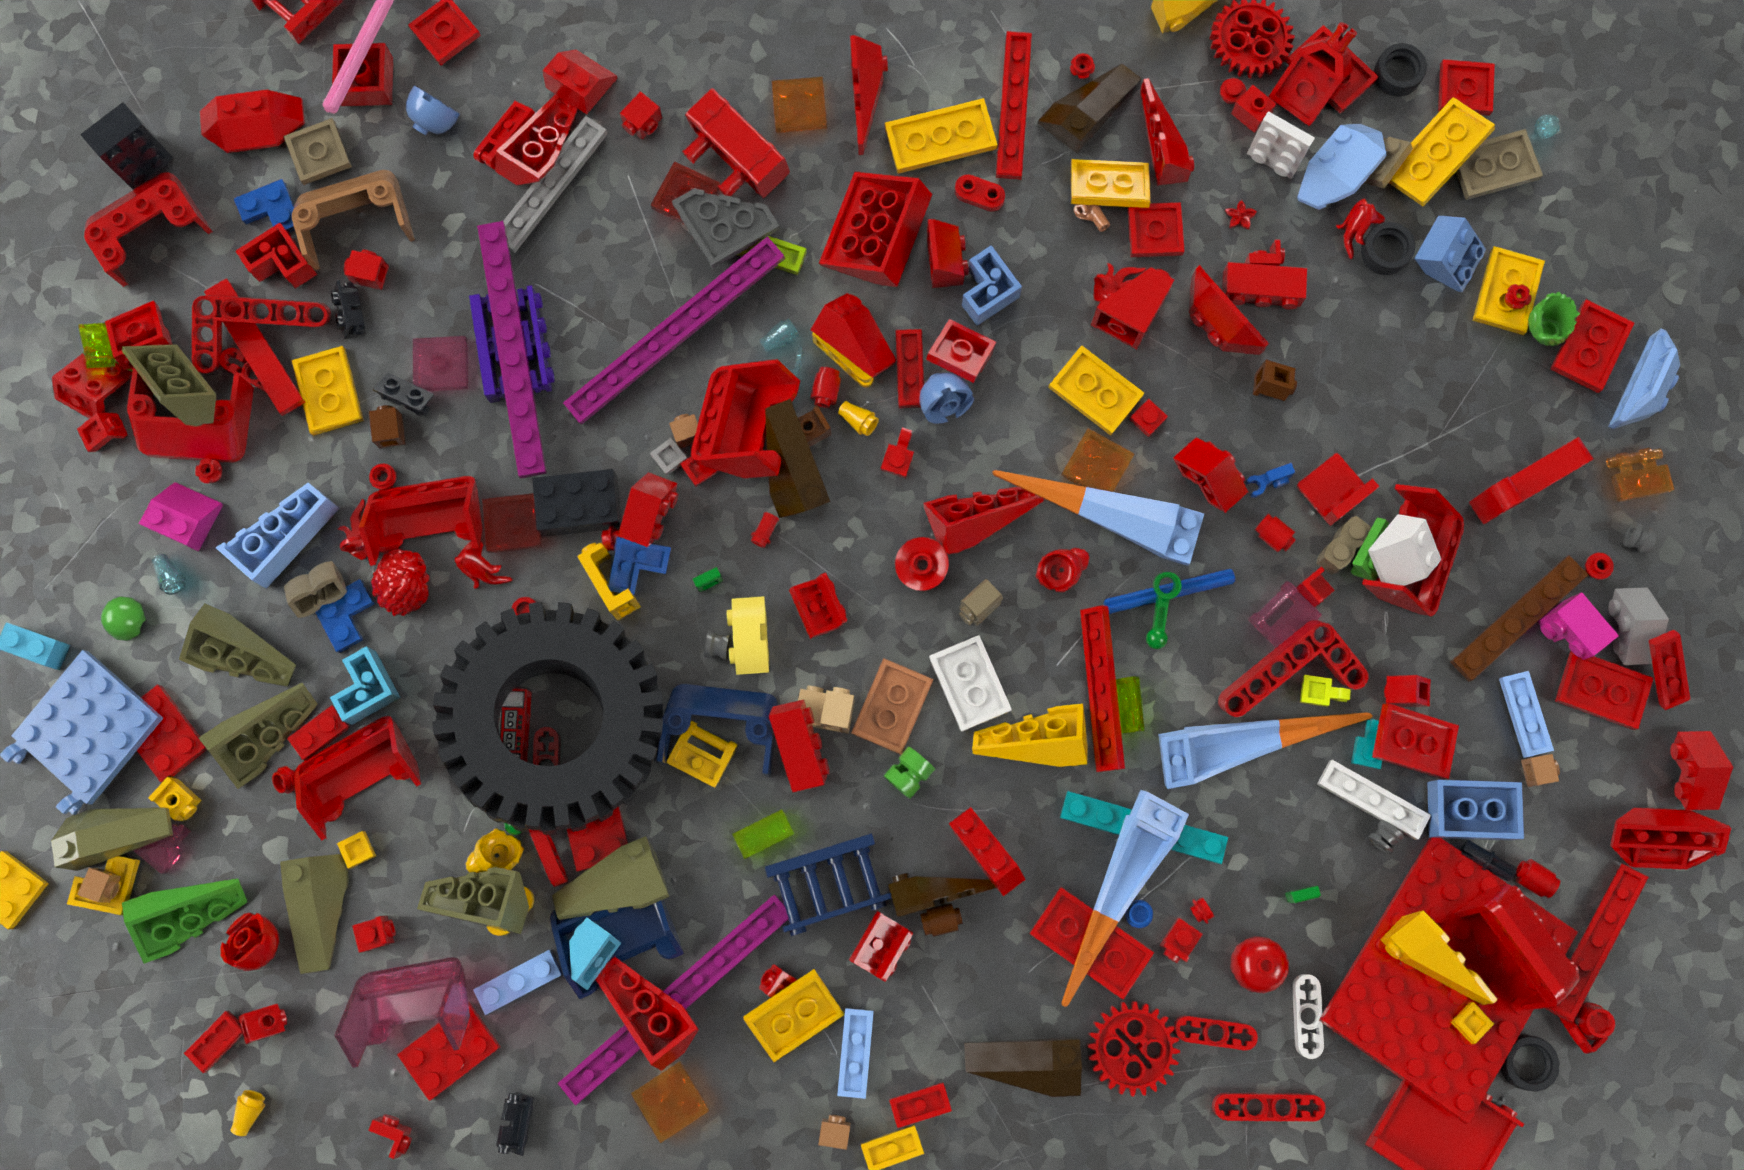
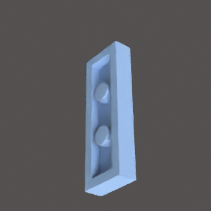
[1499,671,1554,758]
[473,950,563,1015]
[837,1008,874,1099]

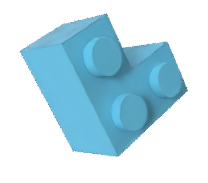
[330,646,401,725]

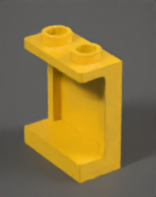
[577,543,641,620]

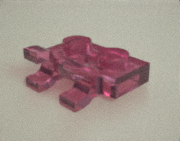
[133,807,191,874]

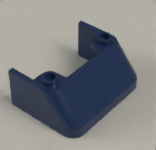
[657,684,779,777]

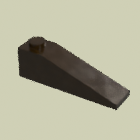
[1038,64,1142,154]
[765,399,831,518]
[964,1037,1082,1097]

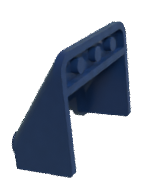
[550,900,684,999]

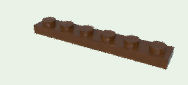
[1450,555,1588,682]

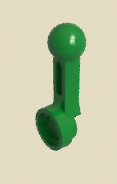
[1146,572,1182,650]

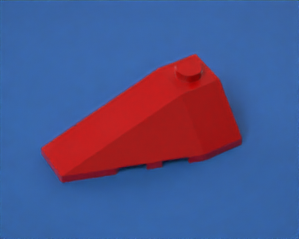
[1140,78,1194,186]
[495,94,578,185]
[595,957,699,1071]

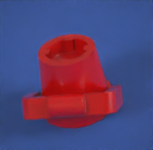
[1560,1002,1615,1054]

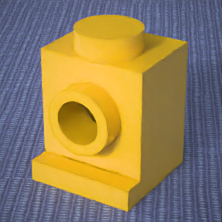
[148,777,202,821]

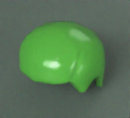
[101,596,146,641]

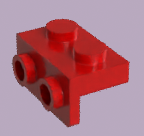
[789,573,847,639]
[849,911,913,982]

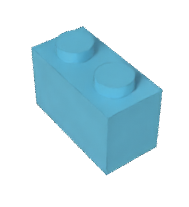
[0,622,71,670]

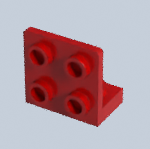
[52,349,132,418]
[1296,453,1380,526]

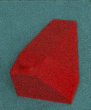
[850,35,888,155]
[923,487,1044,555]

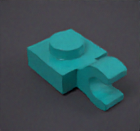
[1351,719,1382,769]

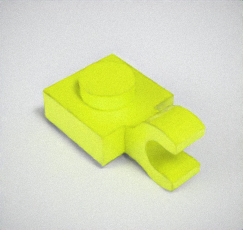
[1300,675,1351,707]

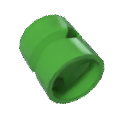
[884,746,935,799]

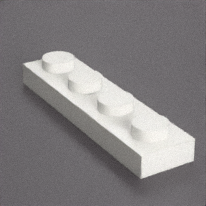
[1317,760,1431,840]

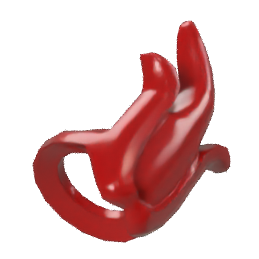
[1336,199,1385,259]
[1093,263,1145,302]
[338,499,367,560]
[455,540,513,589]

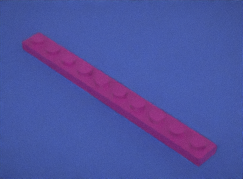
[477,221,547,479]
[563,236,785,425]
[557,894,789,1106]

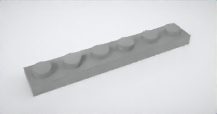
[503,116,608,253]

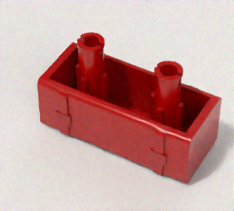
[682,88,790,198]

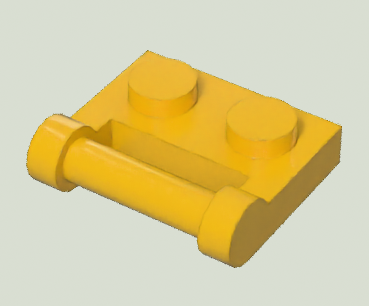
[666,720,739,788]

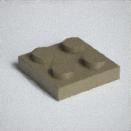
[284,118,352,185]

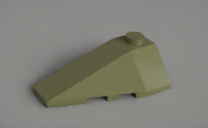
[179,603,296,687]
[199,683,318,789]
[51,808,173,871]
[552,836,670,920]
[280,854,349,974]
[417,867,529,934]

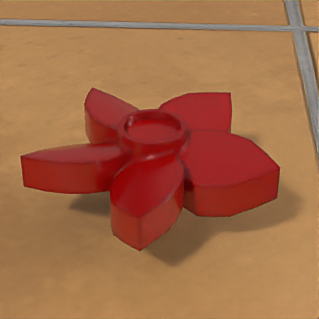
[1225,200,1257,230]

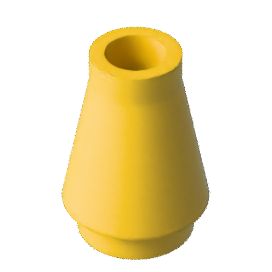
[838,401,879,436]
[230,1090,265,1136]

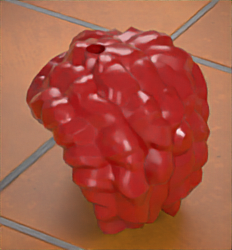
[371,549,429,616]

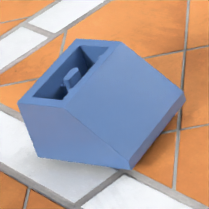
[1414,216,1486,292]

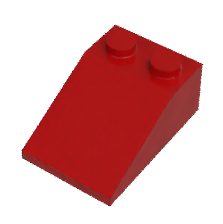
[810,293,897,378]

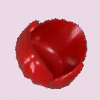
[1035,547,1090,593]

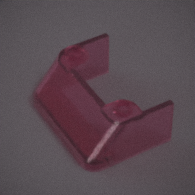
[334,957,470,1068]

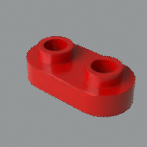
[955,174,1005,212]

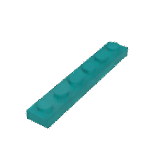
[1060,791,1228,864]

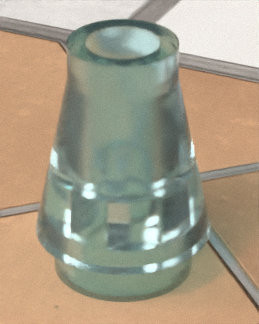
[759,318,800,353]
[152,554,186,595]

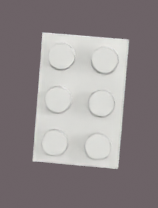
[1247,111,1315,179]
[929,635,1012,732]

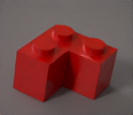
[235,223,317,289]
[1173,437,1248,513]
[618,472,679,547]
[1670,731,1733,810]

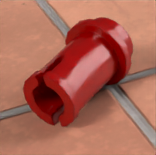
[751,512,780,548]

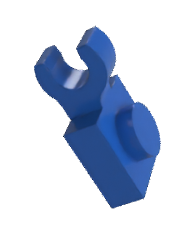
[1245,463,1295,498]

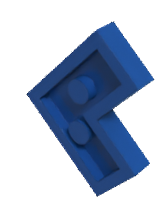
[234,179,295,233]
[607,537,671,595]
[315,579,375,653]

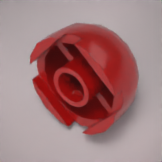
[220,913,279,971]
[1230,936,1289,994]

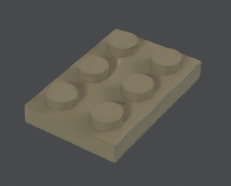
[1456,129,1543,200]

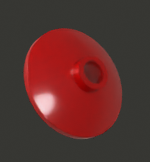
[895,537,949,591]

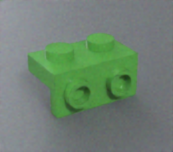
[1351,517,1390,581]

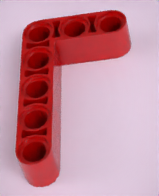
[192,295,331,373]
[1468,437,1594,525]
[1218,620,1369,717]

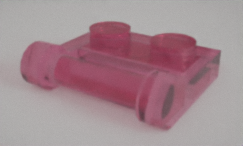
[1249,581,1322,648]

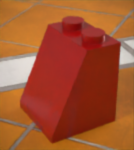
[1091,267,1175,350]

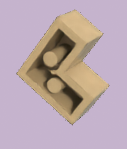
[798,686,855,734]

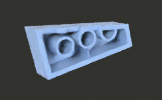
[216,483,339,589]

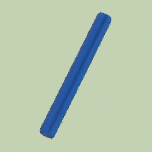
[1104,569,1235,614]

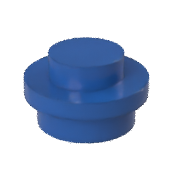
[1125,900,1153,928]

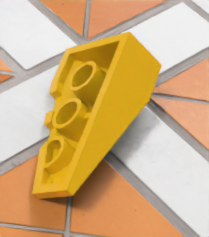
[1151,0,1218,33]
[972,704,1088,767]
[1380,911,1497,1005]

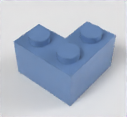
[962,246,1022,326]

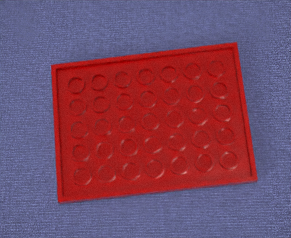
[1319,838,1578,1124]

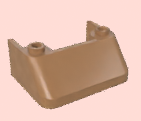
[292,170,415,270]

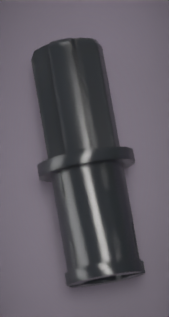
[1460,839,1517,881]

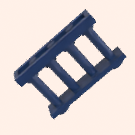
[764,833,892,936]

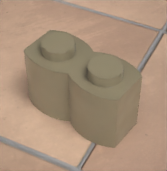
[1316,516,1372,575]
[284,561,347,618]
[959,579,1003,626]

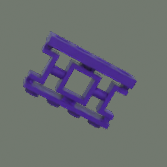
[469,285,555,403]

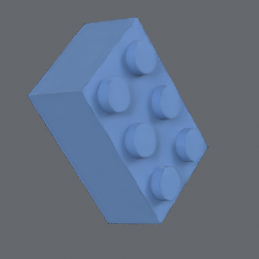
[1427,780,1524,840]

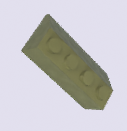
[122,345,216,426]

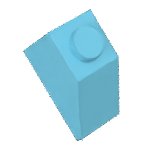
[569,917,621,990]

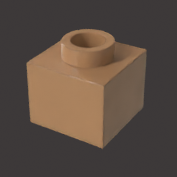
[669,414,698,449]
[1521,754,1560,787]
[77,868,121,903]
[818,1115,851,1150]

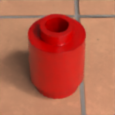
[810,367,841,408]
[1254,513,1296,552]
[1515,859,1561,899]

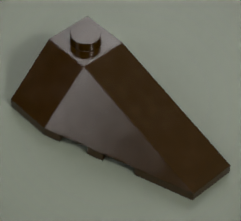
[888,873,996,917]

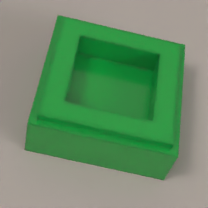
[693,567,723,592]
[1285,886,1321,903]

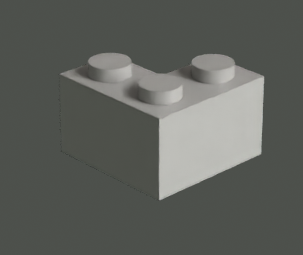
[1608,587,1669,665]

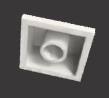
[1368,514,1442,586]

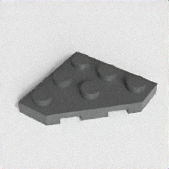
[672,189,780,268]

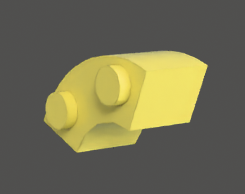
[727,596,769,675]

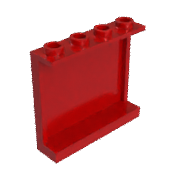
[1365,1080,1525,1170]

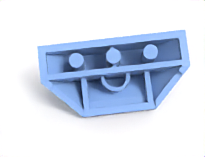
[1297,124,1387,210]
[1608,328,1680,429]

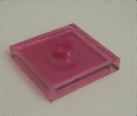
[413,336,468,391]

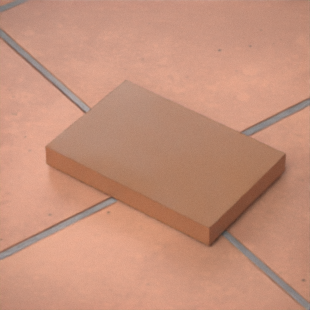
[851,658,934,755]

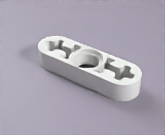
[1292,974,1324,1059]

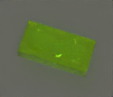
[78,323,115,368]
[1116,676,1145,735]
[732,809,795,859]

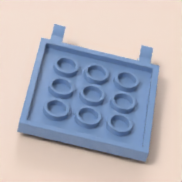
[0,650,163,815]

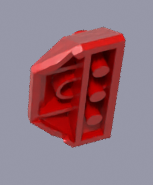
[200,89,305,153]
[1189,265,1269,355]
[1610,808,1731,870]

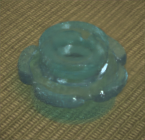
[1534,114,1560,139]

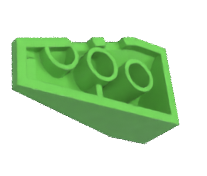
[122,879,248,964]

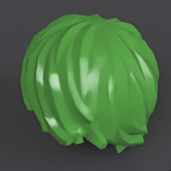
[1528,291,1580,346]

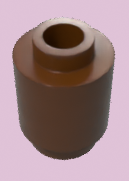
[920,903,963,937]

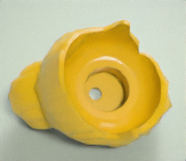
[465,828,524,873]

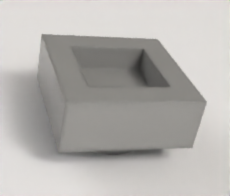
[650,438,687,476]

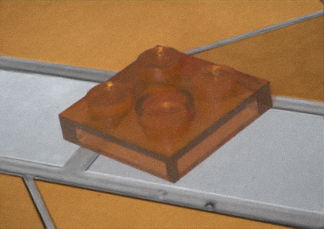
[772,77,827,133]
[1061,428,1134,492]
[631,1061,710,1143]

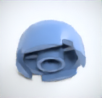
[406,85,460,135]
[919,373,974,424]

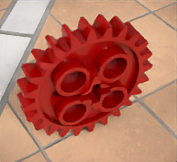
[1209,0,1295,79]
[1087,1001,1180,1097]

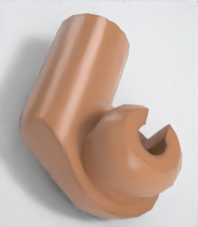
[1074,204,1110,232]

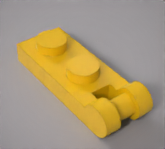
[812,333,874,388]

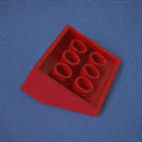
[819,172,933,287]

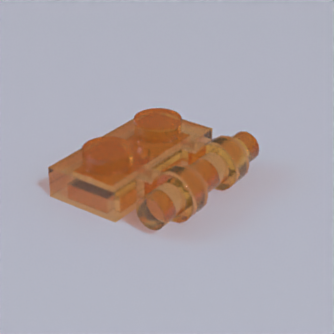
[1606,448,1675,502]

